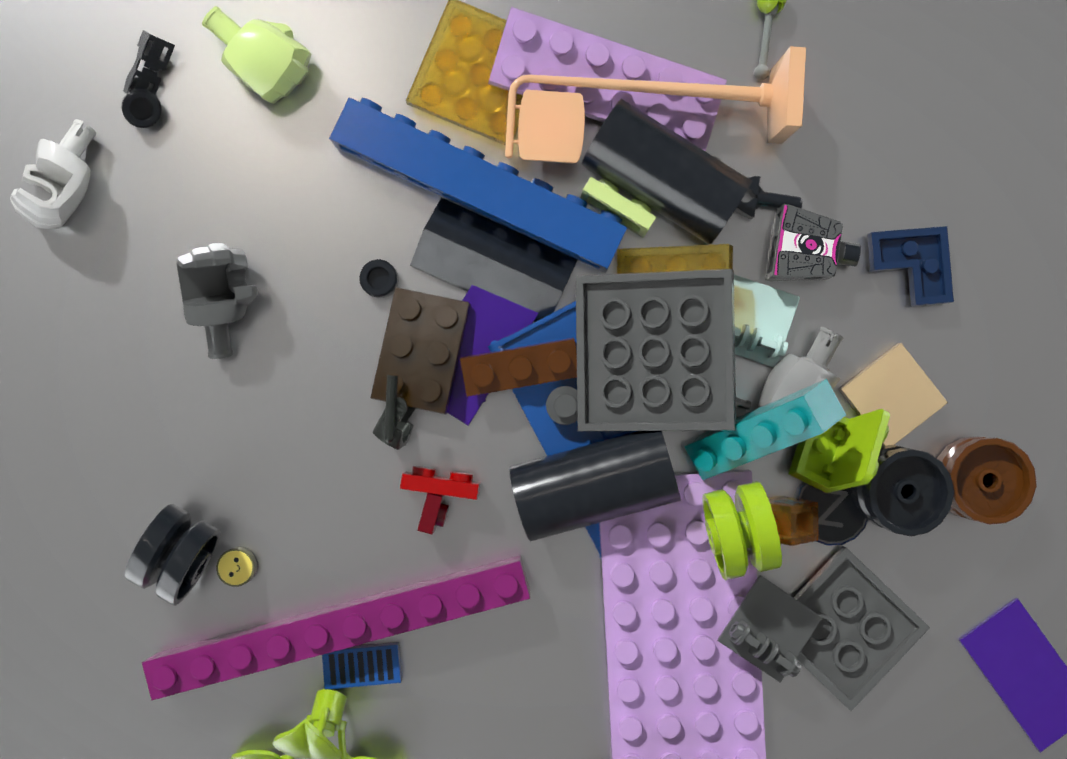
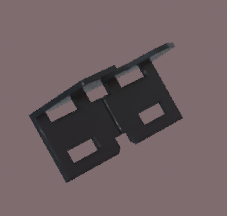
[123,30,175,95]

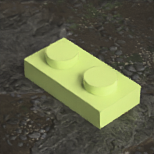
[580,177,656,238]

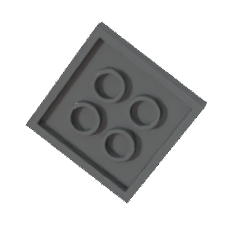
[794,546,930,711]

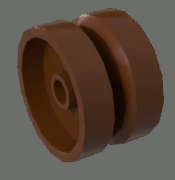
[937,437,1037,525]

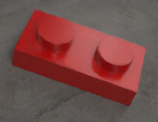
[400,466,481,500]

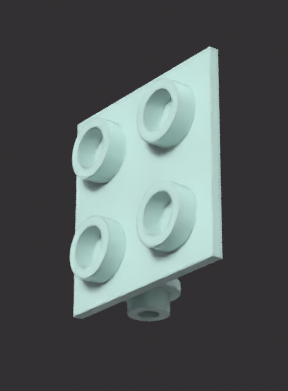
[734,274,800,368]

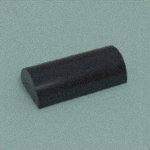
[581,99,752,245]
[509,431,681,541]

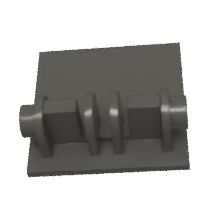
[717,575,823,683]

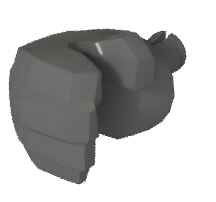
[176,243,258,359]

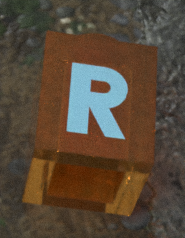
[769,496,819,546]

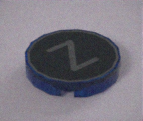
[793,482,868,546]

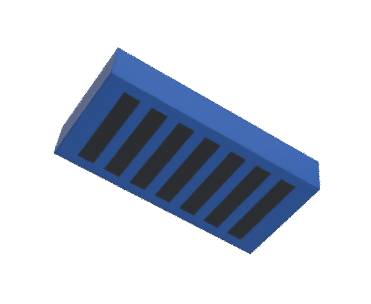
[322,642,402,689]

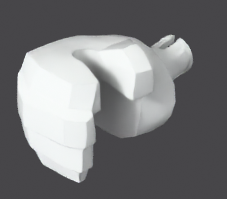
[10,119,97,229]

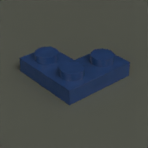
[867,226,954,306]

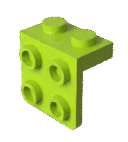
[788,409,890,493]

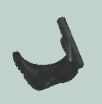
[372,375,416,450]

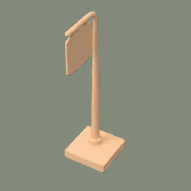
[505,46,806,163]

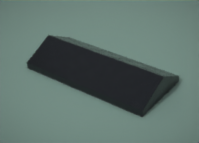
[410,197,578,322]

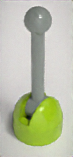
[754,0,787,80]

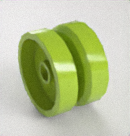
[702,481,782,580]

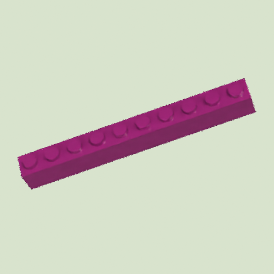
[142,555,530,701]

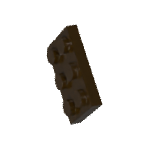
[370,287,470,415]

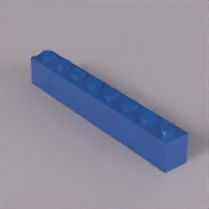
[329,97,627,273]

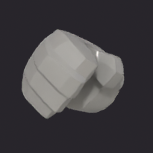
[758,327,843,408]

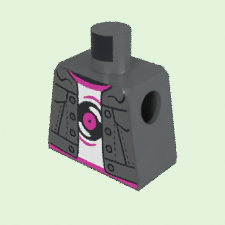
[766,204,861,281]

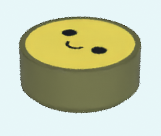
[216,547,257,587]

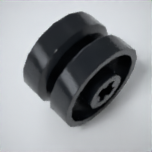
[850,445,954,537]
[125,504,221,606]

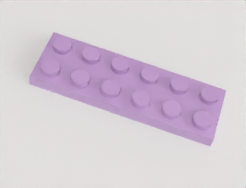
[488,7,727,151]

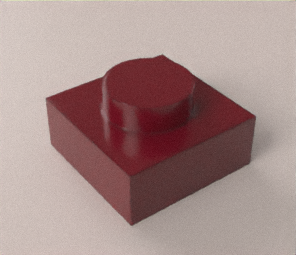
[417,493,449,535]

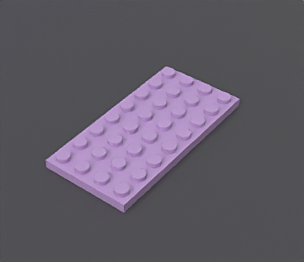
[599,470,766,759]

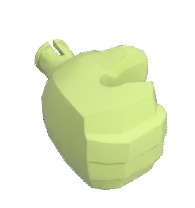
[202,6,312,103]

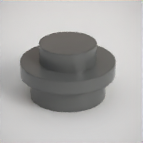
[546,386,578,425]

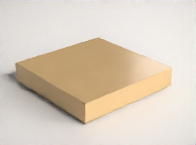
[838,343,948,446]

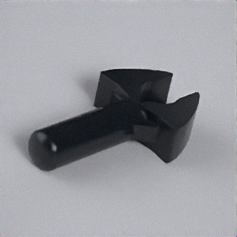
[735,176,803,219]

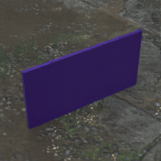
[447,285,538,426]
[959,598,1067,752]

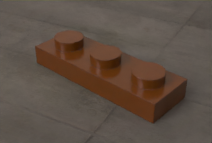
[460,337,577,397]

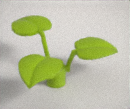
[231,689,377,759]

